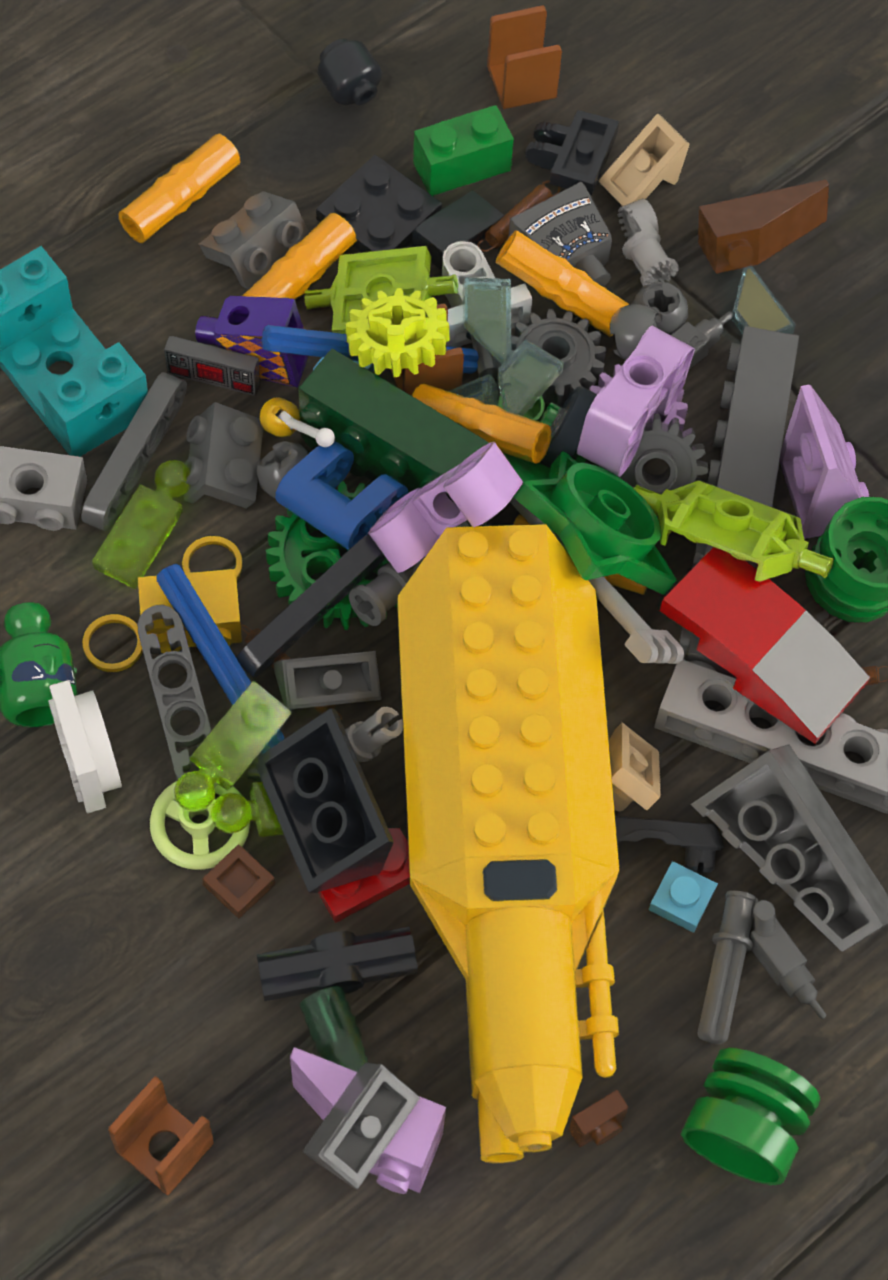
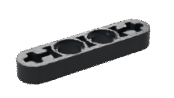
[237,534,386,678]

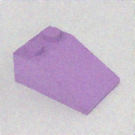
[779,385,869,539]
[290,1047,446,1194]

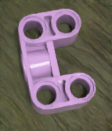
[577,326,695,477]
[368,441,523,573]

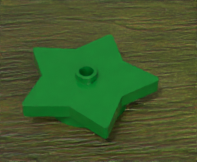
[513,451,677,595]

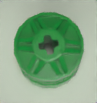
[805,497,888,622]
[681,1047,821,1185]

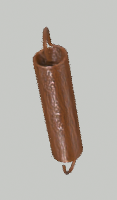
[477,180,560,252]

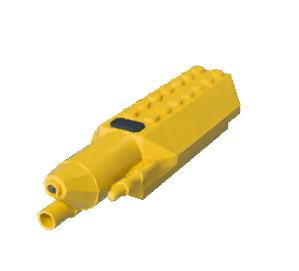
[397,524,619,1163]

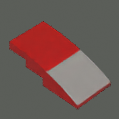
[660,547,870,744]

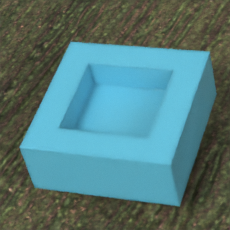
[649,861,718,933]

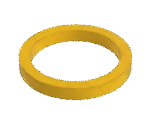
[182,536,243,581]
[83,614,143,672]

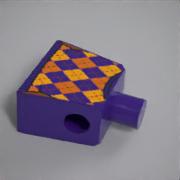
[195,296,308,387]

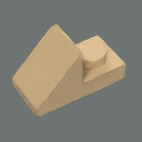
[598,113,690,206]
[608,723,661,812]

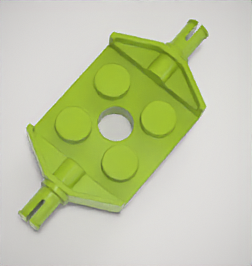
[634,480,834,582]

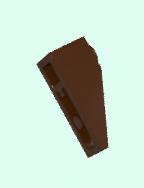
[698,179,829,274]

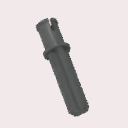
[697,891,758,1044]

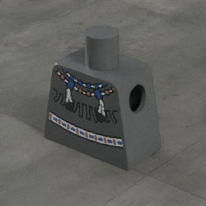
[509,182,612,287]

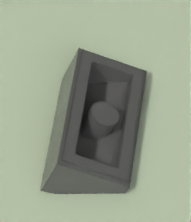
[274,651,382,710]
[303,1063,420,1189]

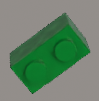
[413,105,514,196]

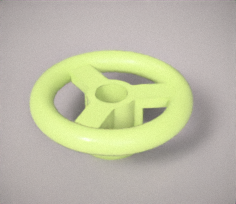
[150,775,250,870]

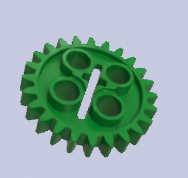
[266,481,398,630]

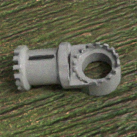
[618,198,679,286]

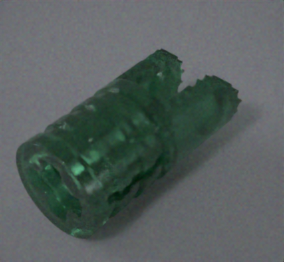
[299,986,369,1072]

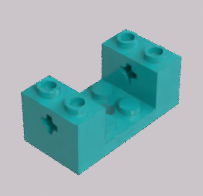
[0,246,148,457]

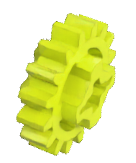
[346,288,450,377]

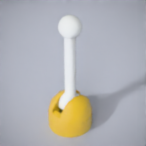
[260,397,335,447]

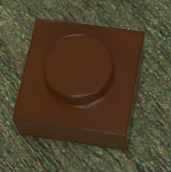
[202,844,275,919]
[569,1090,629,1147]

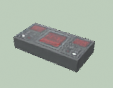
[164,336,260,396]

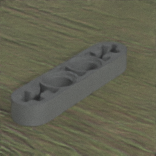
[82,372,187,531]
[137,605,221,793]

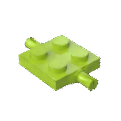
[304,246,459,334]

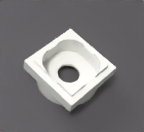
[48,680,122,813]

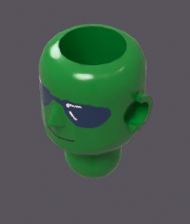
[0,602,78,728]

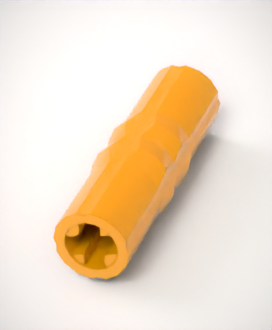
[118,134,241,243]
[242,213,357,299]
[495,230,630,337]
[412,384,551,464]

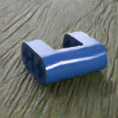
[275,440,409,550]

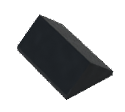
[253,708,394,894]

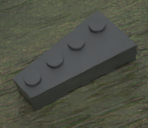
[690,744,888,952]

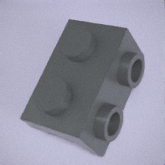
[199,191,309,289]
[181,402,263,509]

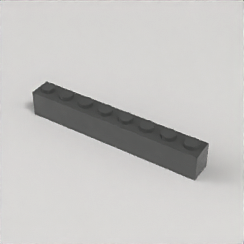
[679,326,799,679]

